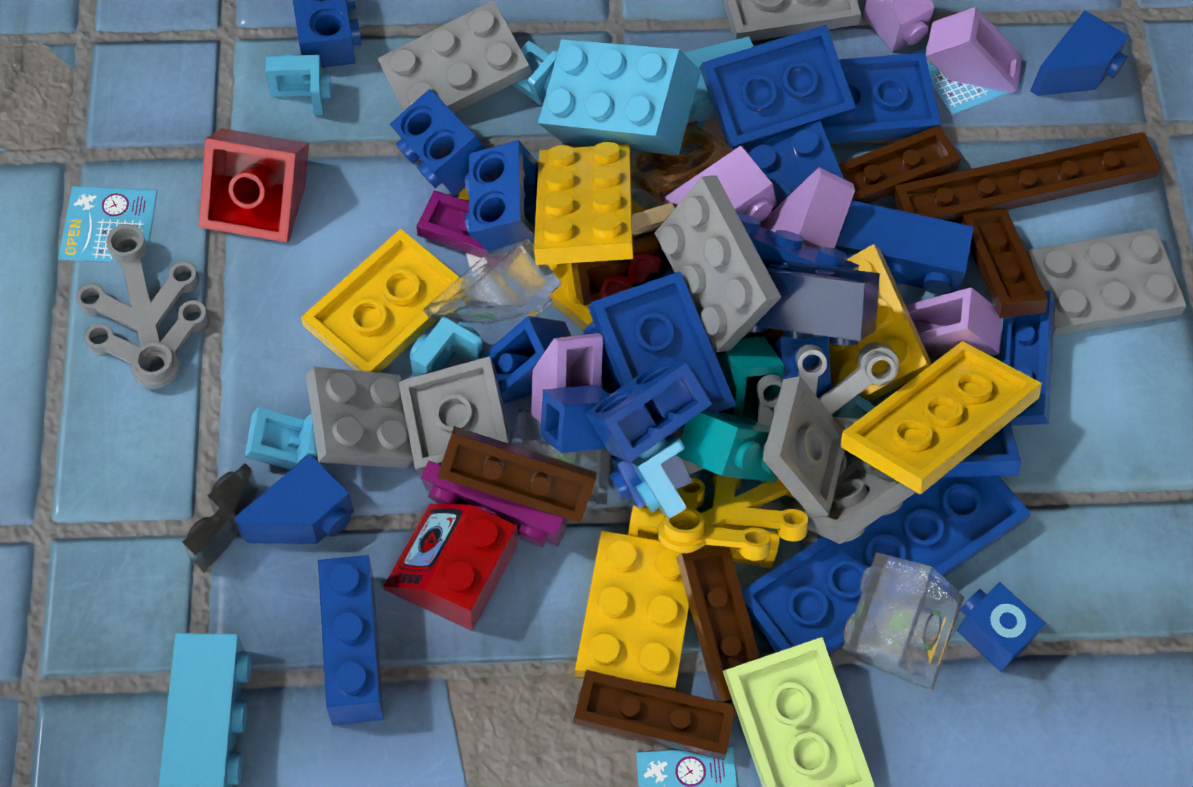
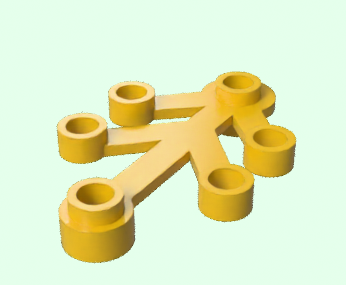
[658,472,808,561]

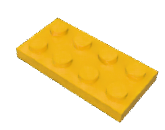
[534,142,633,265]
[841,341,1042,495]

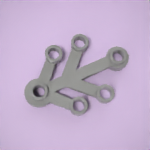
[76,224,209,389]
[757,342,899,475]

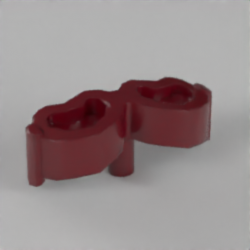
[600,254,662,299]

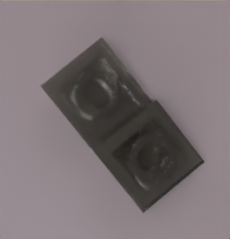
[182,463,258,573]

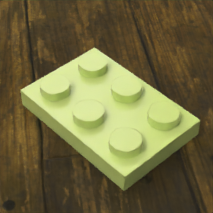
[723,637,875,787]

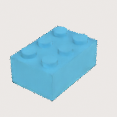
[538,39,701,156]

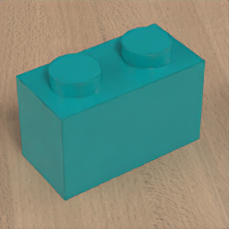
[675,410,778,482]

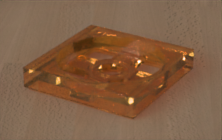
[630,122,734,203]

